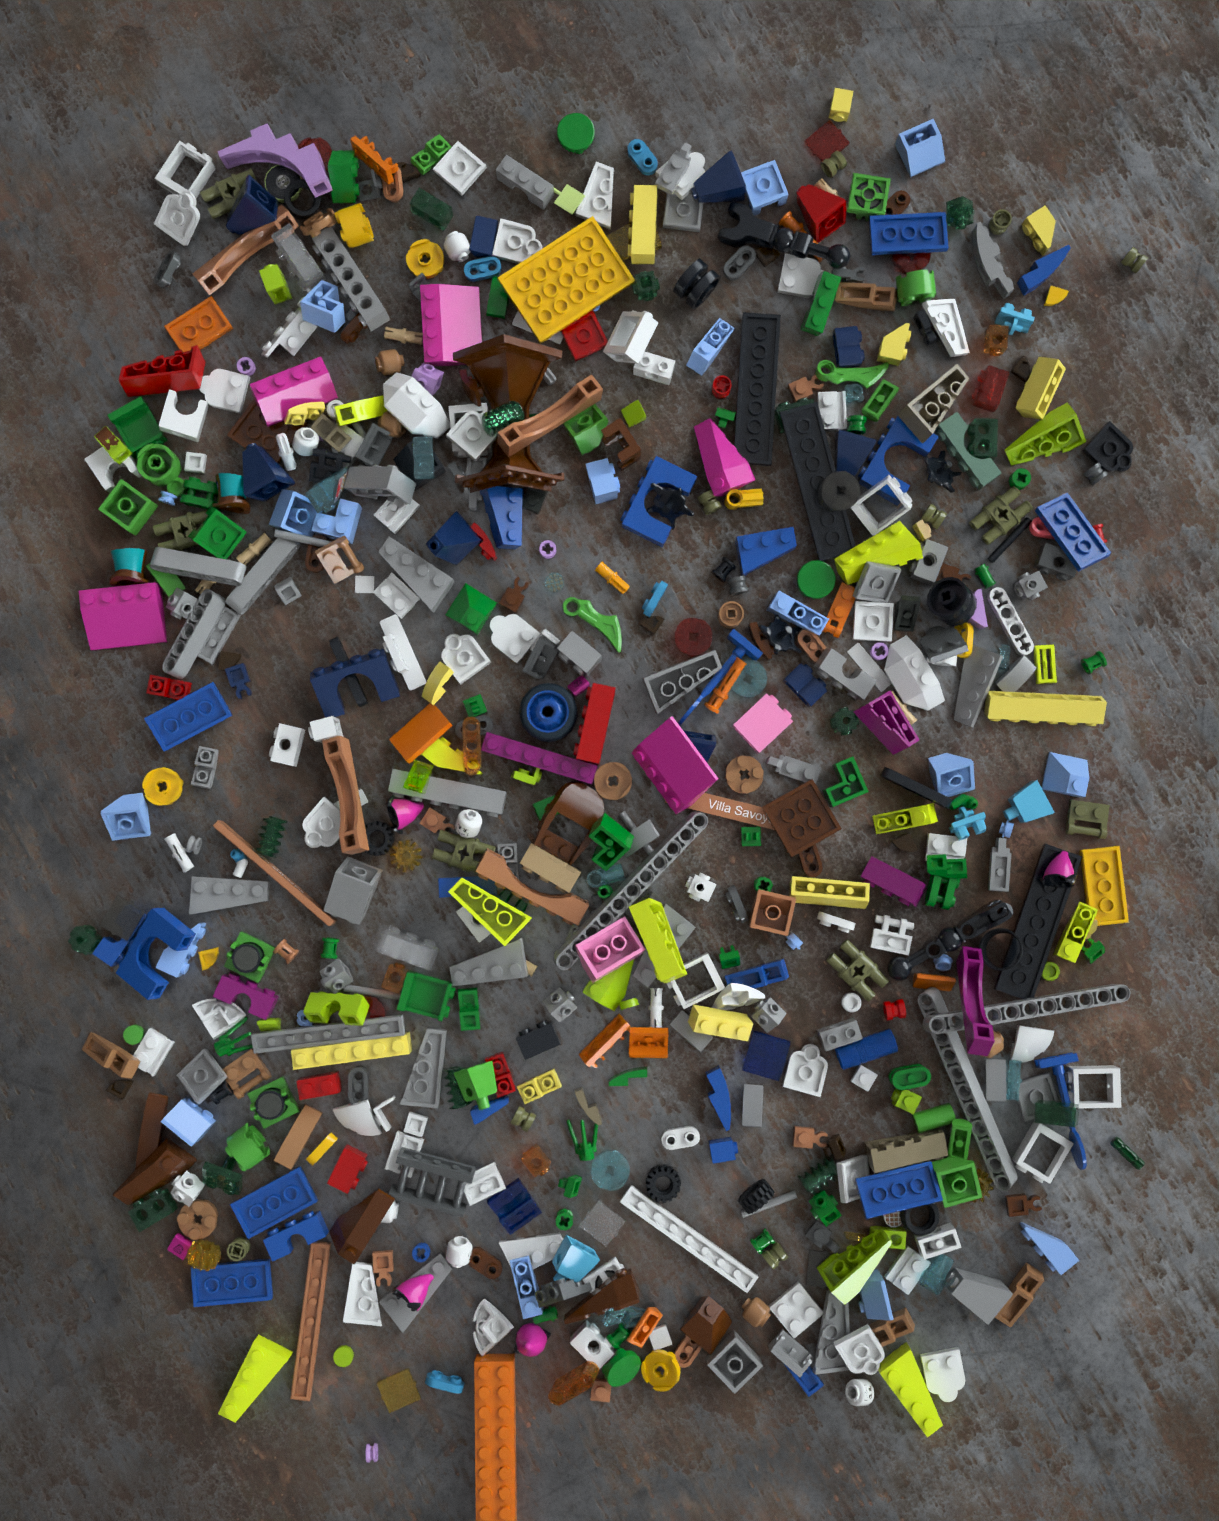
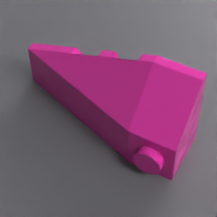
[694,418,755,496]

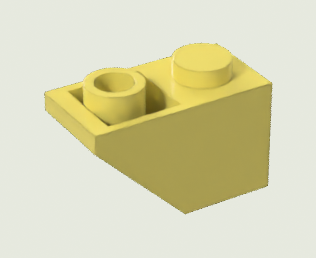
[1022,206,1056,256]
[876,323,912,366]

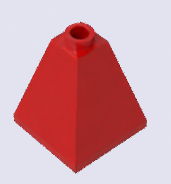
[796,184,846,243]

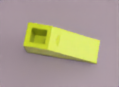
[333,395,388,427]
[421,736,482,775]
[872,803,938,834]
[1053,902,1098,963]

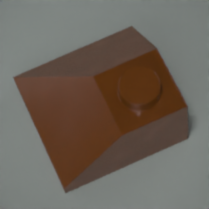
[680,1296,732,1355]

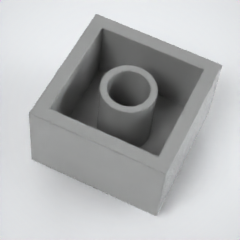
[557,631,602,677]
[706,1330,763,1394]

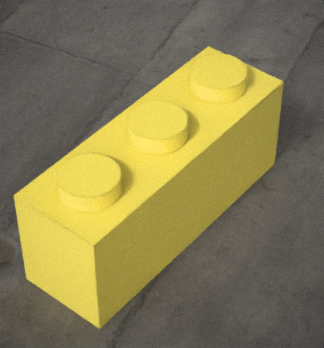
[1016,357,1066,420]
[688,1004,753,1041]

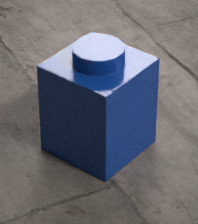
[708,1137,738,1164]

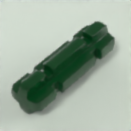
[1110,1137,1145,1170]

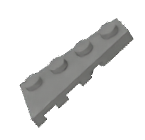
[954,645,1003,727]
[189,876,270,915]
[633,903,696,988]
[449,938,528,986]
[400,1028,447,1108]
[379,1252,453,1333]
[813,1290,850,1375]

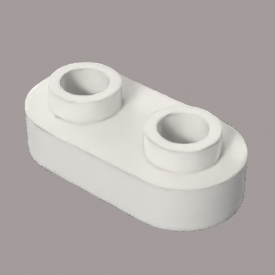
[817,911,856,933]
[661,1126,700,1150]

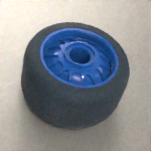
[519,683,577,742]

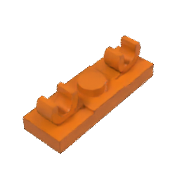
[350,136,399,185]
[579,1013,630,1068]

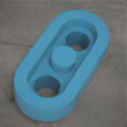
[628,139,658,175]
[464,256,502,282]
[642,581,668,617]
[425,1370,465,1394]

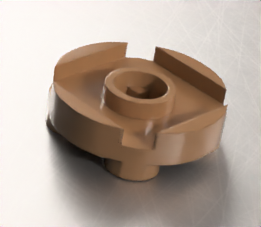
[299,208,337,238]
[725,755,764,794]
[594,762,632,800]
[177,1199,218,1240]

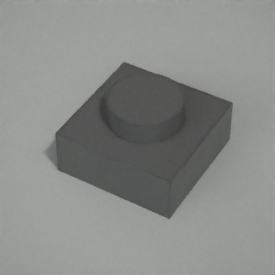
[448,462,466,486]

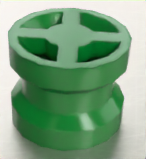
[847,415,867,435]
[1008,468,1031,490]

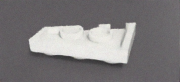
[575,162,614,230]
[922,299,970,357]
[499,1232,563,1269]
[343,1262,382,1326]

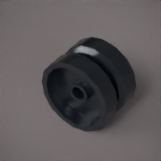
[673,258,721,310]
[927,577,977,626]

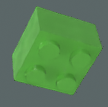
[98,479,158,536]

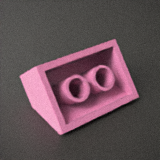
[575,917,646,983]

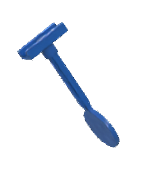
[678,629,763,726]
[1034,1052,1087,1170]

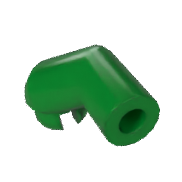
[950,794,978,810]

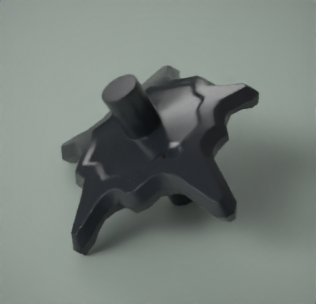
[923,450,962,493]
[646,483,694,530]
[759,615,802,655]

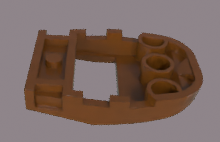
[531,781,604,865]

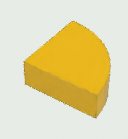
[1044,286,1069,306]
[198,947,219,971]

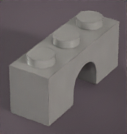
[496,155,554,210]
[813,648,877,700]

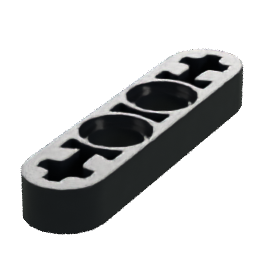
[329,636,368,707]
[880,767,953,809]

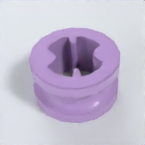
[237,357,256,376]
[539,540,557,559]
[870,642,889,661]
[365,1443,378,1463]

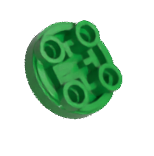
[557,113,595,154]
[797,560,836,599]
[602,1348,641,1387]

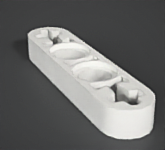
[987,587,1034,656]

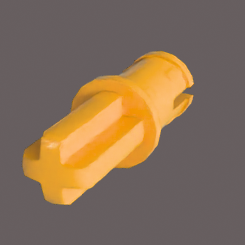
[595,561,630,594]

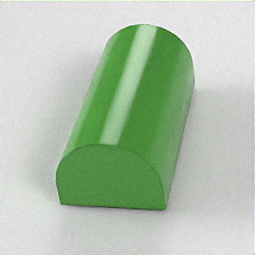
[862,379,899,422]
[912,1103,956,1133]
[947,1119,972,1160]

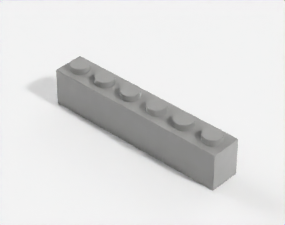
[388,769,507,817]

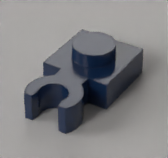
[225,663,252,699]

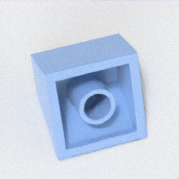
[269,489,324,537]
[161,1096,216,1146]
[858,1269,894,1321]

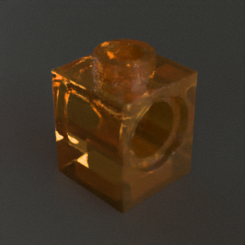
[984,325,1009,356]
[381,962,409,994]
[520,1143,551,1177]

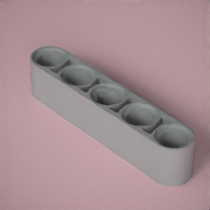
[225,538,301,615]
[150,547,246,586]
[162,589,225,679]

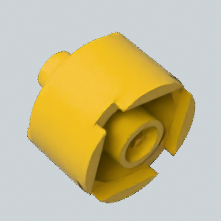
[335,203,374,248]

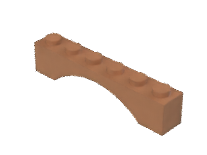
[192,204,299,296]
[497,375,603,457]
[322,736,369,855]
[475,848,589,925]

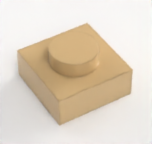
[912,519,931,543]

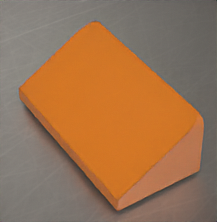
[913,973,956,991]
[627,1307,663,1348]

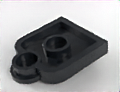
[1082,421,1133,472]

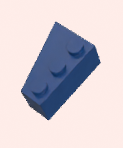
[480,486,523,550]
[735,527,797,576]

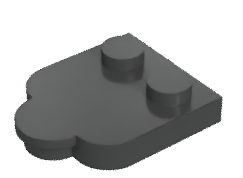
[920,626,969,664]

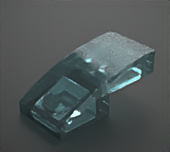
[413,437,434,479]
[602,1306,646,1329]

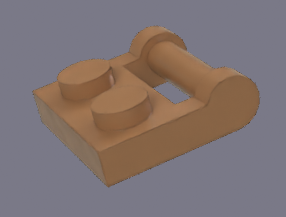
[315,536,364,584]
[222,1048,272,1099]

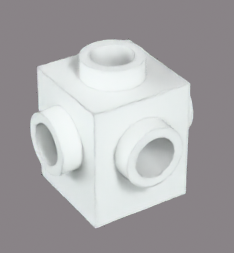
[685,873,717,902]
[171,1171,205,1207]

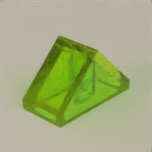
[403,760,434,794]

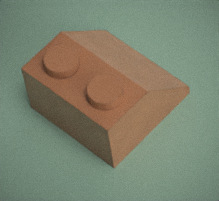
[748,889,796,936]

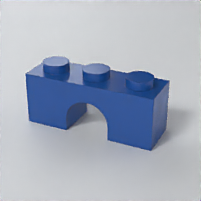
[92,905,146,967]
[263,1210,329,1262]

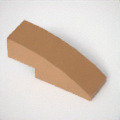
[835,282,897,312]
[82,1032,141,1079]
[274,1104,323,1169]
[995,1262,1044,1327]
[869,1307,915,1347]

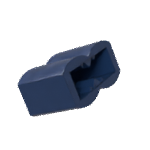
[832,326,865,368]
[783,663,827,707]

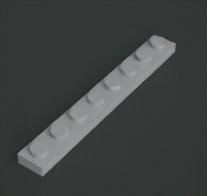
[251,1015,406,1054]

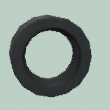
[284,179,321,219]
[900,1204,940,1235]

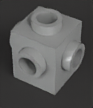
[1014,571,1048,601]
[166,588,198,620]
[320,958,354,994]
[543,987,578,1022]
[751,997,787,1033]

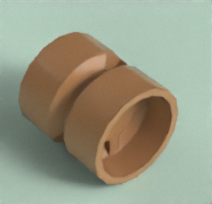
[717,601,744,629]

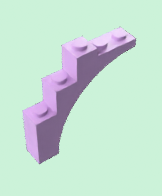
[217,124,333,198]

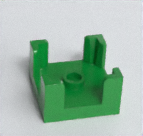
[188,506,247,560]

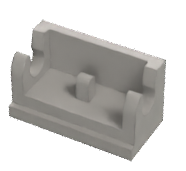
[768,1329,812,1377]

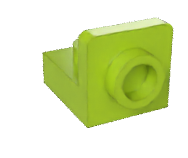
[511,767,542,785]
[891,1089,922,1115]

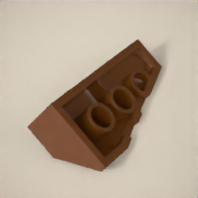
[113,1138,197,1206]
[329,1188,395,1265]
[564,1268,640,1324]

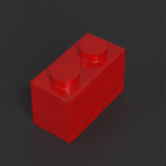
[296,1071,342,1100]
[327,1144,368,1194]

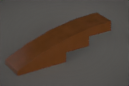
[135,1092,168,1170]

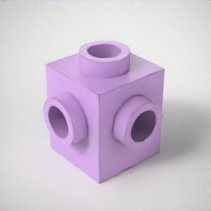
[412,363,444,396]

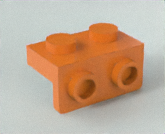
[629,1027,668,1058]

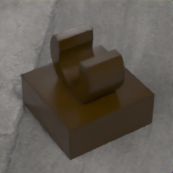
[823,1134,847,1160]

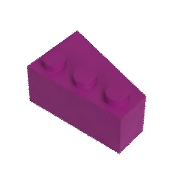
[854,690,919,755]
[861,856,927,908]

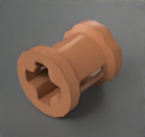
[273,939,299,964]

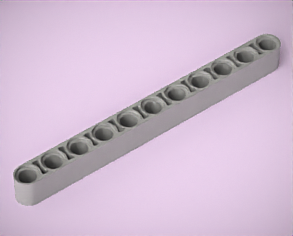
[553,811,708,970]
[923,984,1130,1034]
[917,987,1018,1191]

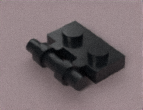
[309,448,352,489]

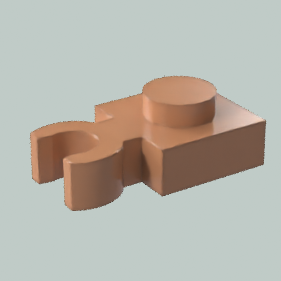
[788,375,824,403]
[419,807,455,834]
[792,1126,828,1149]
[372,1250,394,1287]

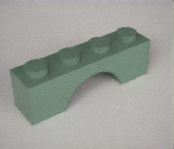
[935,412,1002,490]

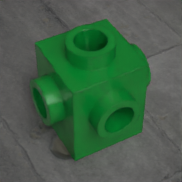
[809,1190,842,1227]

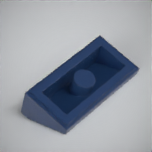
[469,216,499,257]

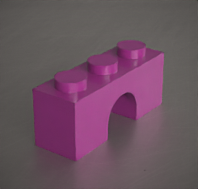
[213,972,279,1020]

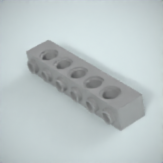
[312,227,390,331]

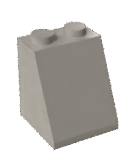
[323,856,383,925]
[943,1268,1013,1325]

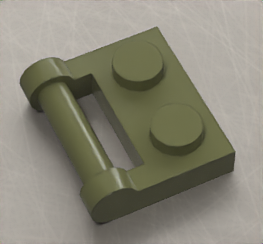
[1066,800,1110,839]

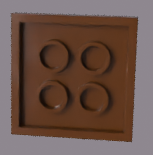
[227,400,308,464]
[762,779,842,858]

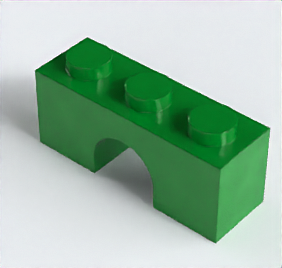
[800,271,841,336]

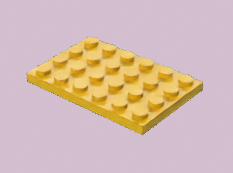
[498,216,635,344]

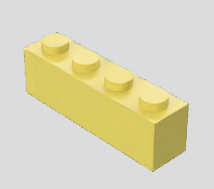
[628,185,657,264]
[789,876,870,909]

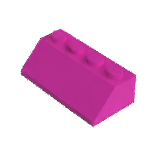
[250,356,338,427]

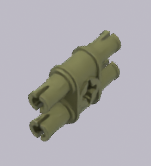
[200,168,256,220]
[969,486,1033,545]
[153,509,208,551]
[431,830,496,873]
[826,939,889,1002]

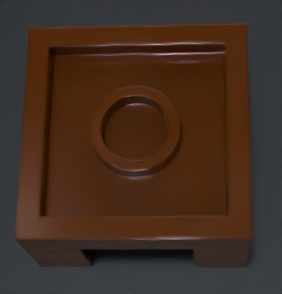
[601,418,641,471]

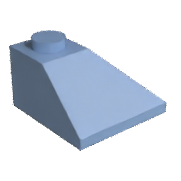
[1041,752,1089,797]
[928,753,975,797]
[100,793,151,841]

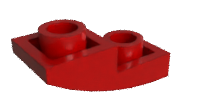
[470,522,497,561]
[146,675,192,700]
[485,1052,516,1098]

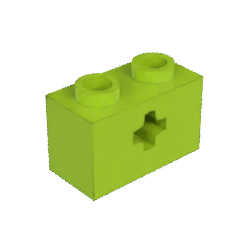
[259,264,293,305]

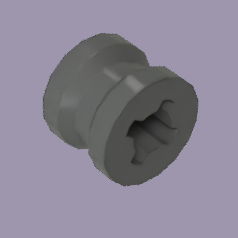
[1083,462,1108,486]
[727,576,748,595]

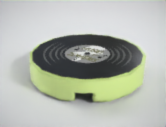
[264,165,303,203]

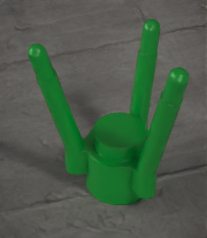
[214,1017,253,1057]
[566,1120,598,1161]

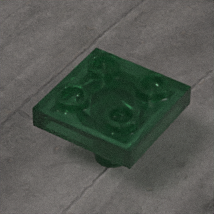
[202,1154,242,1195]

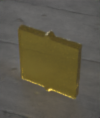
[377,1368,421,1413]

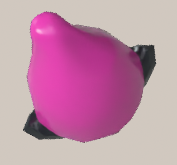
[385,795,424,834]
[1039,851,1078,888]
[392,1273,434,1312]
[513,1323,551,1357]

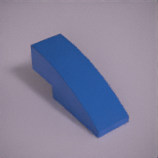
[1017,245,1071,296]
[725,958,789,989]
[705,1065,731,1131]

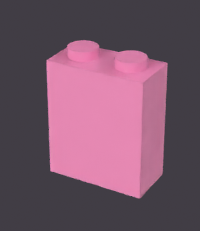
[732,693,793,754]

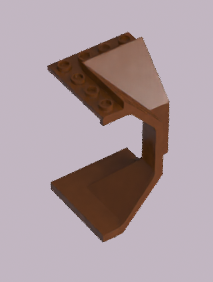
[453,334,565,493]

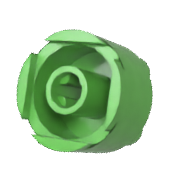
[895,270,937,306]
[136,443,182,487]
[225,1123,270,1171]

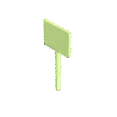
[554,184,585,215]

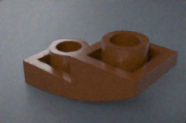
[459,369,484,407]
[748,622,774,661]

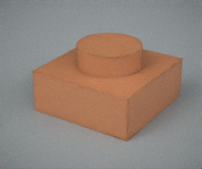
[590,1378,611,1402]

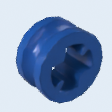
[412,1243,431,1263]

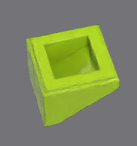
[621,400,646,428]
[257,1018,281,1032]

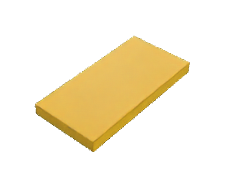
[1079,846,1129,926]

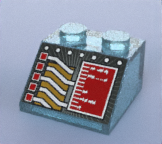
[305,467,348,513]

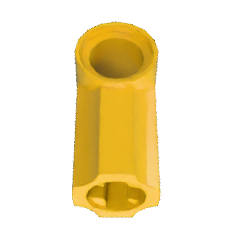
[724,488,764,510]

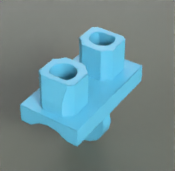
[995,303,1035,335]
[949,807,986,841]

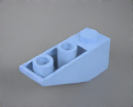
[686,318,735,376]
[767,591,829,636]
[156,922,206,977]
[1019,1222,1079,1275]
[509,1255,544,1319]

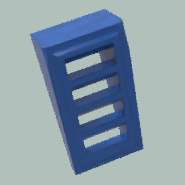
[470,1095,510,1125]

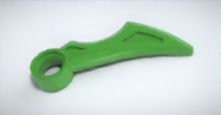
[815,360,889,389]
[563,597,622,653]

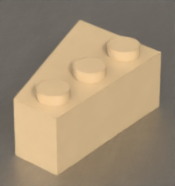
[520,843,582,893]

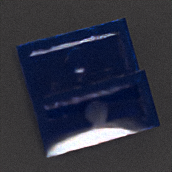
[742,1030,791,1081]
[487,1178,542,1235]

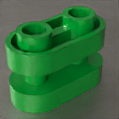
[180,477,218,510]
[925,874,960,910]
[888,1063,931,1090]

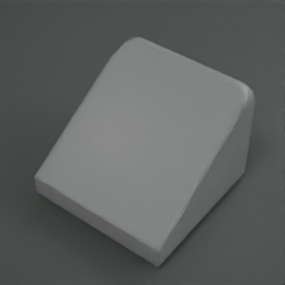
[274,577,302,605]

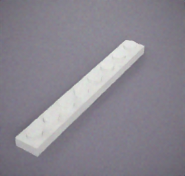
[620,1185,758,1293]

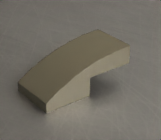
[310,413,352,452]
[575,1087,602,1126]

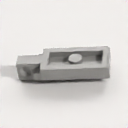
[655,143,692,195]
[464,456,487,511]
[767,755,821,784]
[988,838,1011,892]

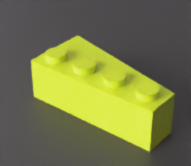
[834,521,923,585]
[448,878,532,946]
[629,898,688,983]
[218,1335,293,1423]
[878,1342,943,1438]

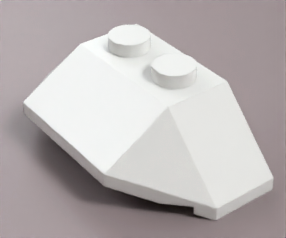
[383,372,450,439]
[884,635,945,711]

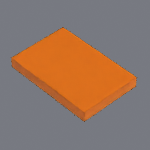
[164,296,234,352]
[389,703,453,764]

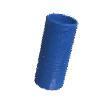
[835,1028,898,1070]

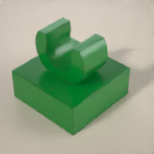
[715,407,736,428]
[463,694,488,719]
[741,827,761,846]
[1081,938,1105,964]
[719,945,740,969]
[558,1174,582,1198]

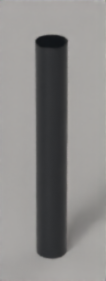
[988,517,1032,563]

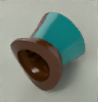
[212,473,250,514]
[110,548,149,587]

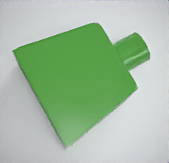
[454,1061,497,1110]

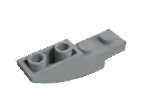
[972,222,1014,299]

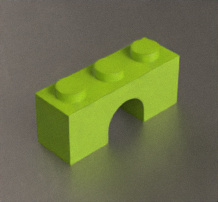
[303,992,370,1026]

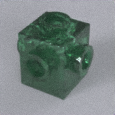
[946,196,975,230]
[632,271,660,301]
[830,707,859,736]
[68,925,103,955]

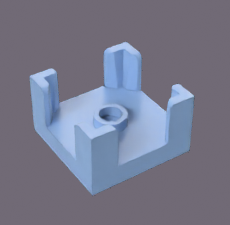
[741,160,789,216]

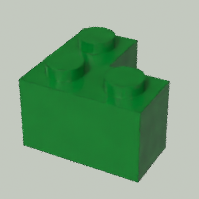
[328,150,360,203]
[823,756,869,807]
[588,813,634,871]

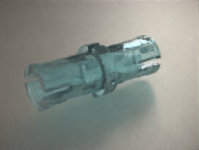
[1006,1060,1022,1101]

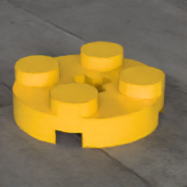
[406,239,444,279]
[142,767,183,806]
[641,1349,680,1392]

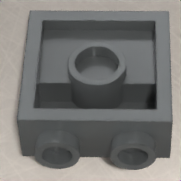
[535,1278,592,1308]

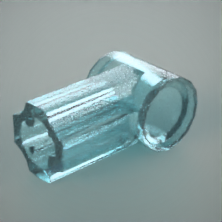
[587,864,625,888]
[919,1254,954,1295]

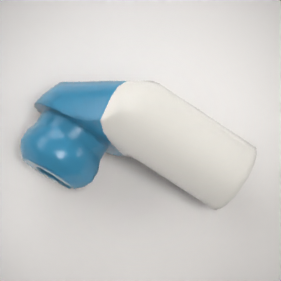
[230,849,248,878]

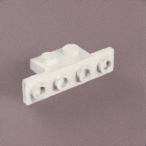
[261,297,317,358]
[380,614,427,691]

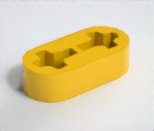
[954,622,974,658]
[305,1132,338,1166]

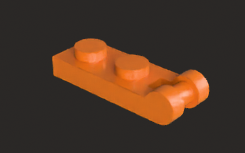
[822,582,855,638]

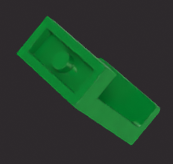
[107,396,168,459]
[397,970,456,1022]

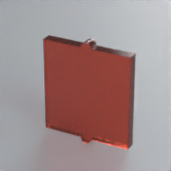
[805,120,850,162]

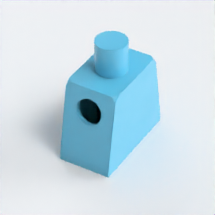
[1003,780,1055,823]
[552,1234,600,1282]

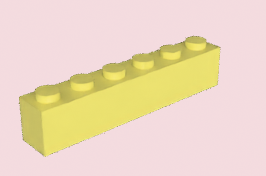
[984,691,1107,726]
[291,1032,412,1070]

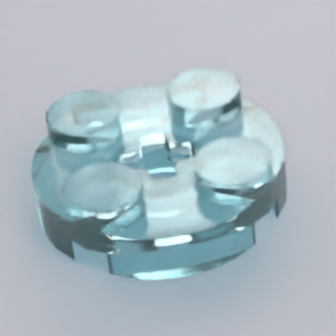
[731,659,767,698]
[591,1150,630,1191]

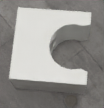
[159,389,209,442]
[85,447,142,493]

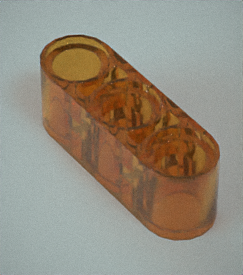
[462,717,481,775]
[548,1361,599,1406]

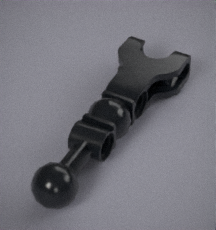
[717,202,851,269]
[887,899,1013,981]

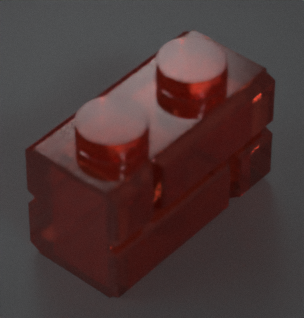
[972,365,1009,412]

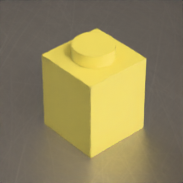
[829,88,854,122]

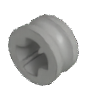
[186,836,202,854]

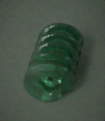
[482,401,524,437]
[254,816,288,858]
[442,1066,473,1109]
[797,1156,838,1196]

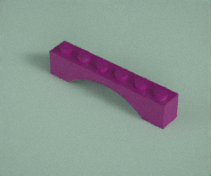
[481,732,598,785]
[956,946,995,1056]

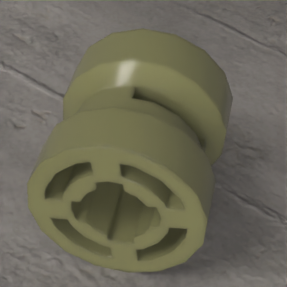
[820,150,847,178]
[988,209,1012,235]
[1120,247,1148,274]
[698,490,722,515]
[921,504,947,530]
[510,1106,536,1132]
[227,1236,251,1261]
[762,1241,789,1270]

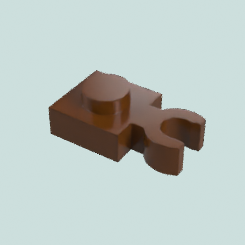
[935,563,971,587]
[499,577,529,613]
[1005,1193,1042,1217]

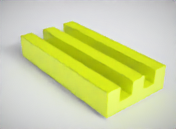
[1033,645,1057,684]

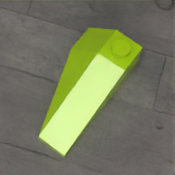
[1004,402,1086,466]
[582,933,641,1011]
[817,1228,892,1305]

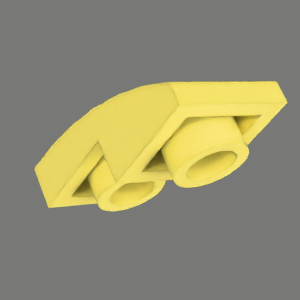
[284,402,325,426]
[422,662,454,706]
[517,1068,562,1104]

